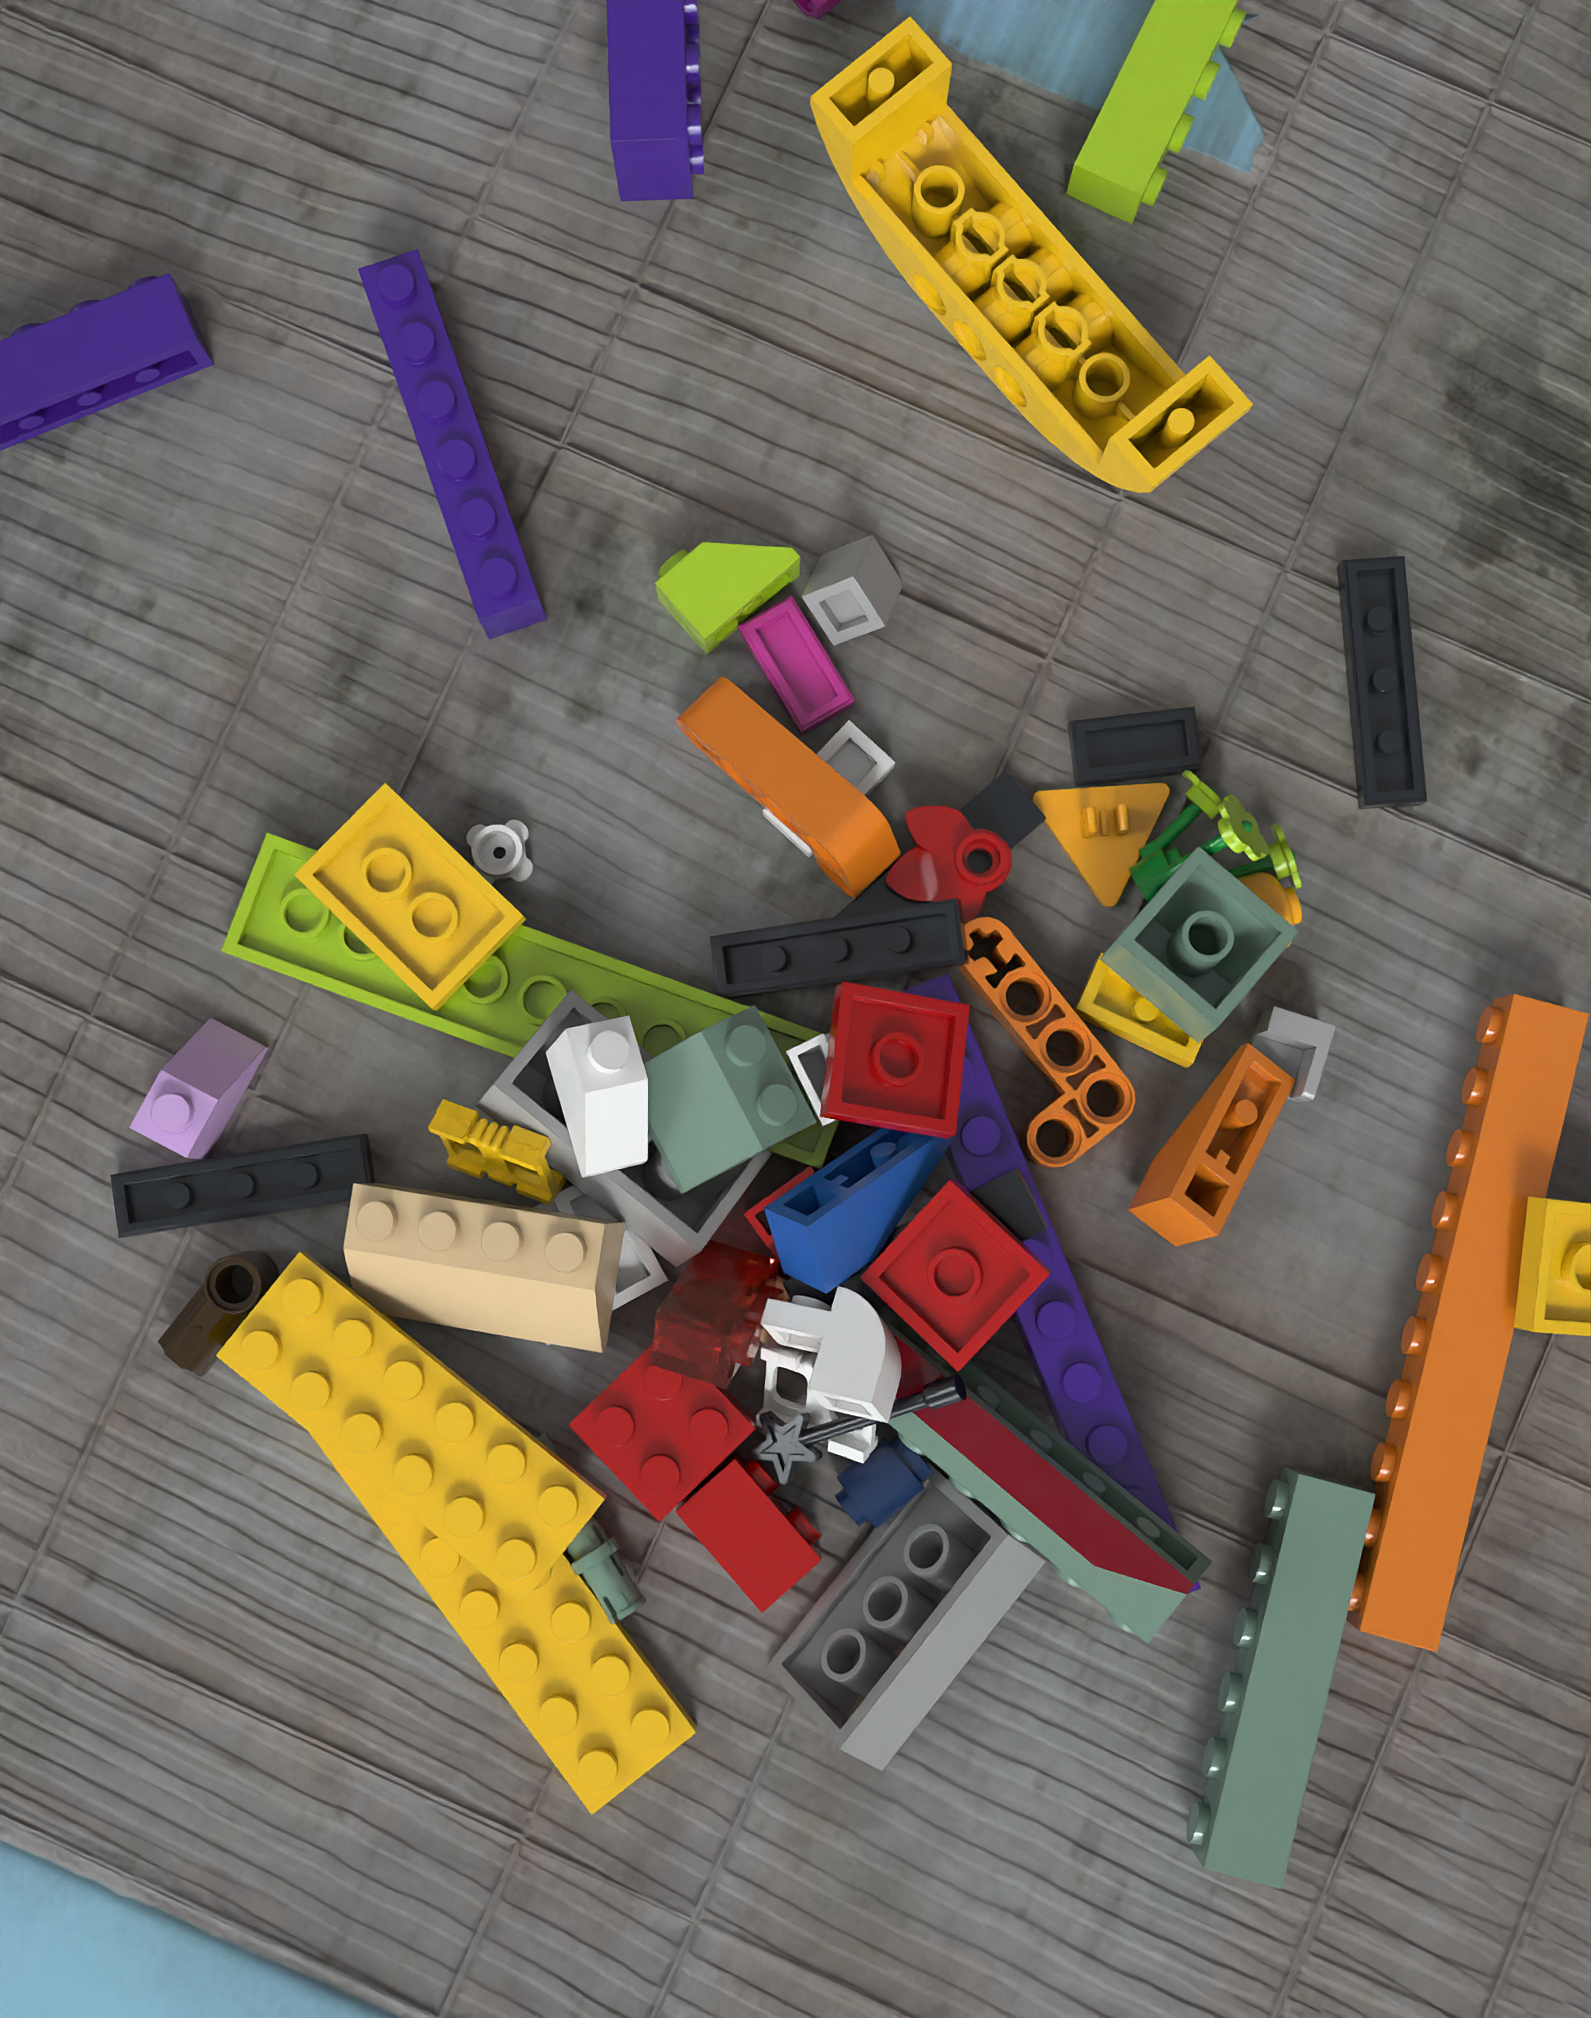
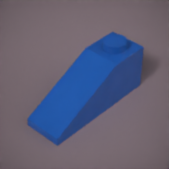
[764,1127,955,1294]

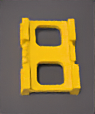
[428,1099,566,1206]

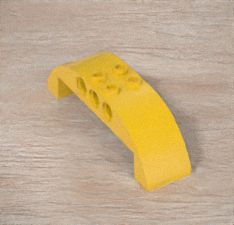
[810,17,1253,493]

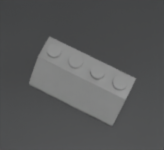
[475,989,772,1268]
[766,1462,1046,1771]

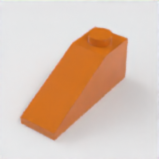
[1127,1043,1296,1247]

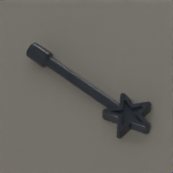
[749,1374,967,1485]

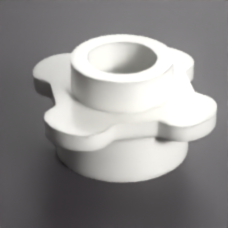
[466,820,533,885]

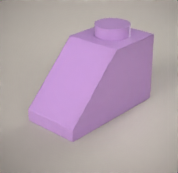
[129,1018,269,1159]

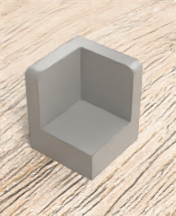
[801,534,902,646]
[1251,1006,1336,1103]

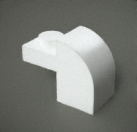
[760,1286,901,1423]

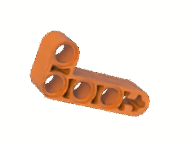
[675,676,901,899]
[956,917,1136,1168]

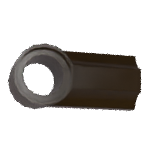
[157,1250,280,1377]

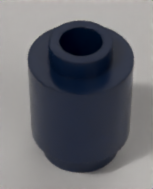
[835,1434,934,1529]

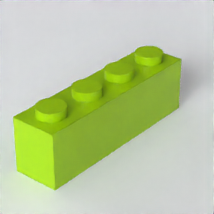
[1066,0,1247,224]

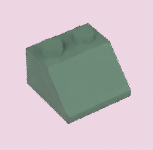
[1100,846,1299,1043]
[643,1005,817,1194]

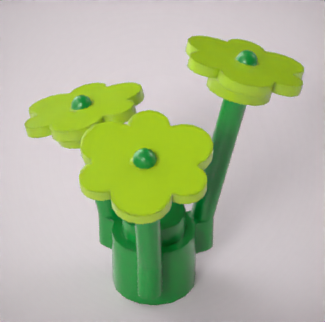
[1129,770,1302,903]

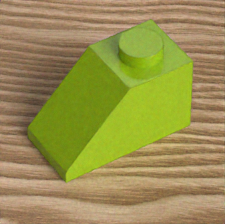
[655,542,801,655]

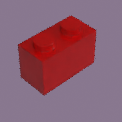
[675,1451,822,1613]

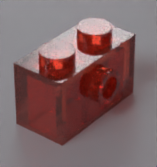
[651,1240,784,1389]

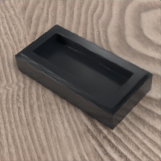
[1068,707,1203,787]

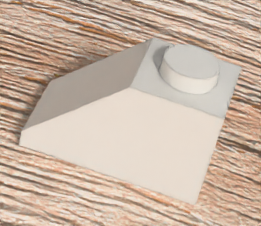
[545,1016,648,1178]

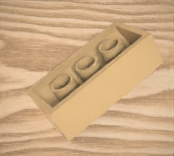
[343,1183,625,1353]

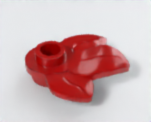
[885,805,1012,926]

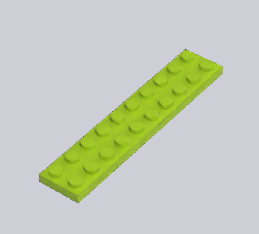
[221,833,839,1169]

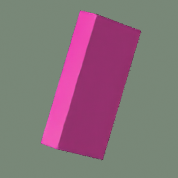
[738,595,855,736]

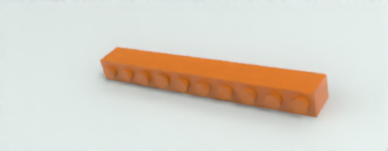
[1346,994,1589,1652]

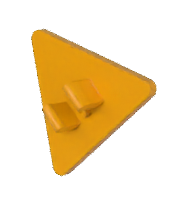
[1032,783,1170,908]

